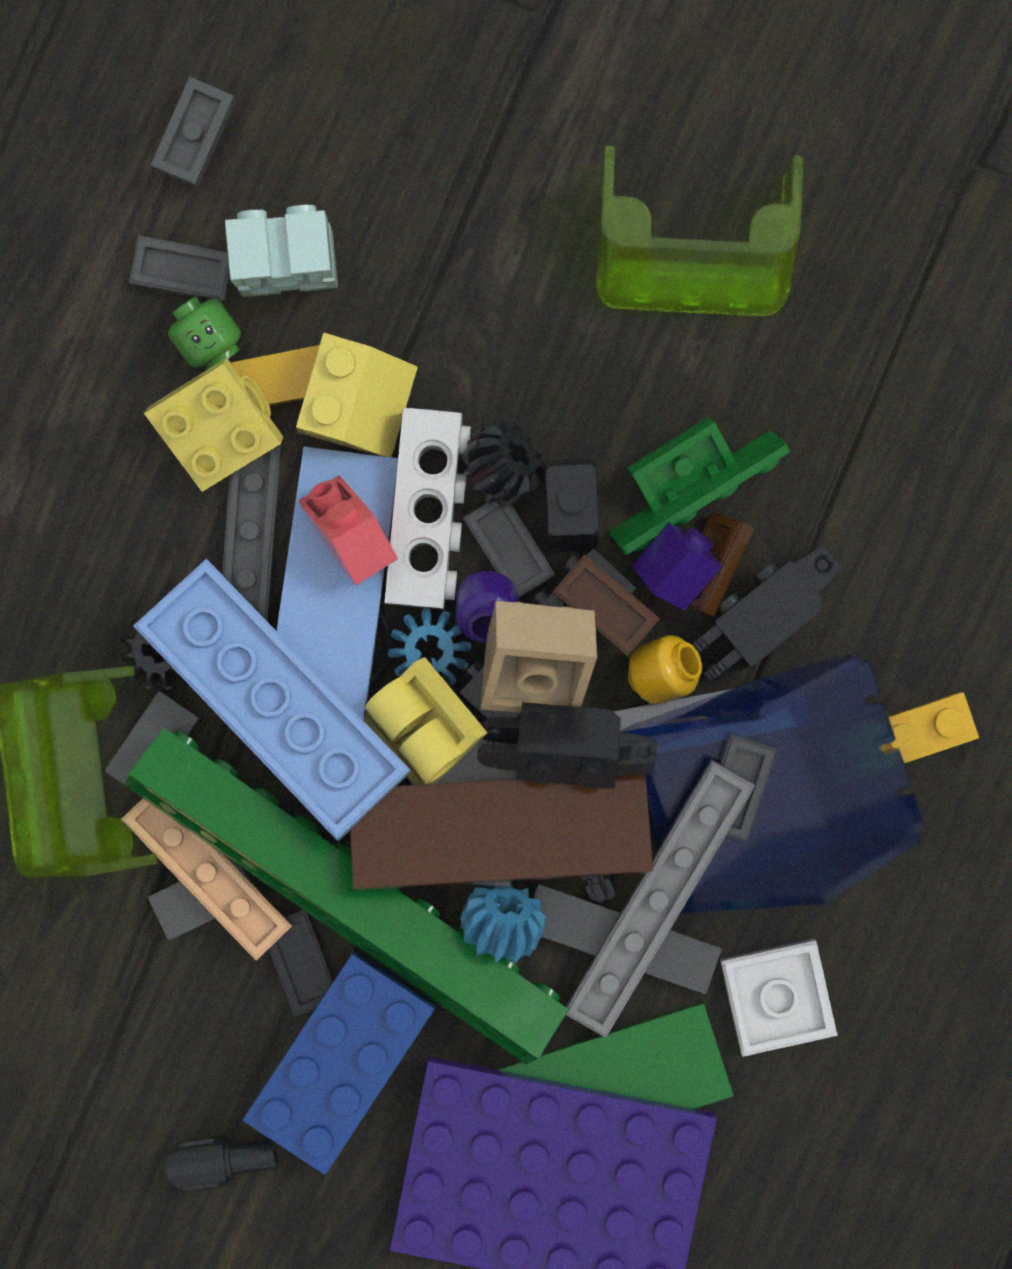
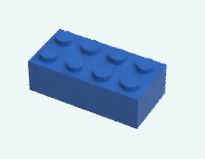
[243,947,436,1175]

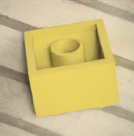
[296,332,418,458]

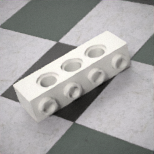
[384,407,471,610]

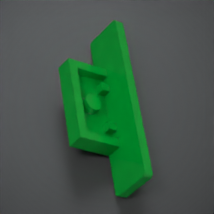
[609,417,790,555]

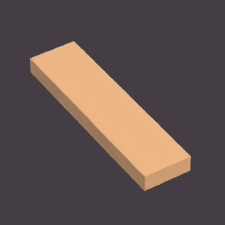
[122,799,293,961]

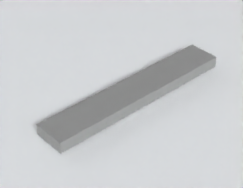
[565,759,755,1038]

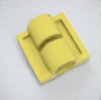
[144,358,284,492]
[364,657,487,785]

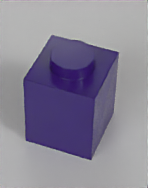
[632,522,722,611]

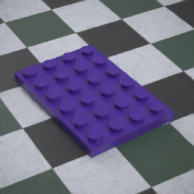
[390,1057,717,1269]

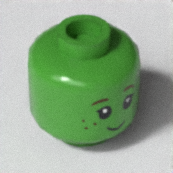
[168,296,241,370]

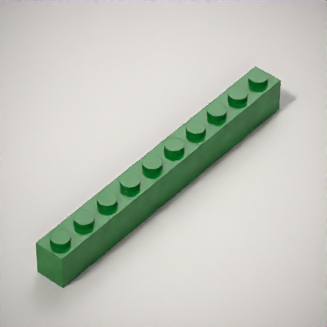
[125,727,569,1065]

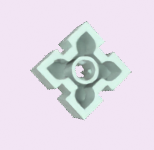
[225,205,338,297]

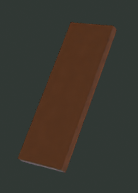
[350,775,653,890]

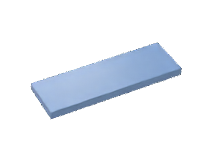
[277,447,398,721]
[134,559,411,841]

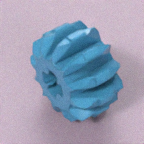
[388,608,471,685]
[460,882,546,964]

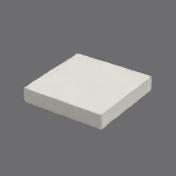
[720,938,837,1057]

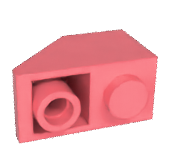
[298,475,398,585]

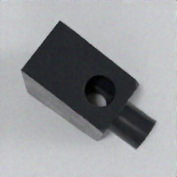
[544,459,598,553]

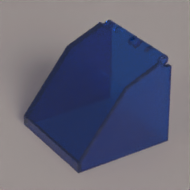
[621,654,925,914]

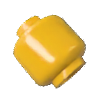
[628,635,702,705]

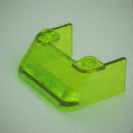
[596,146,804,316]
[0,666,157,877]

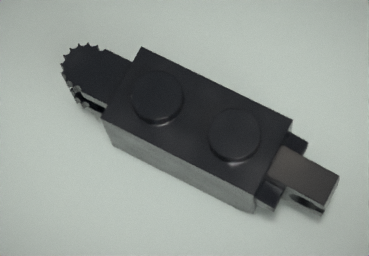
[691,546,842,682]
[477,702,657,788]

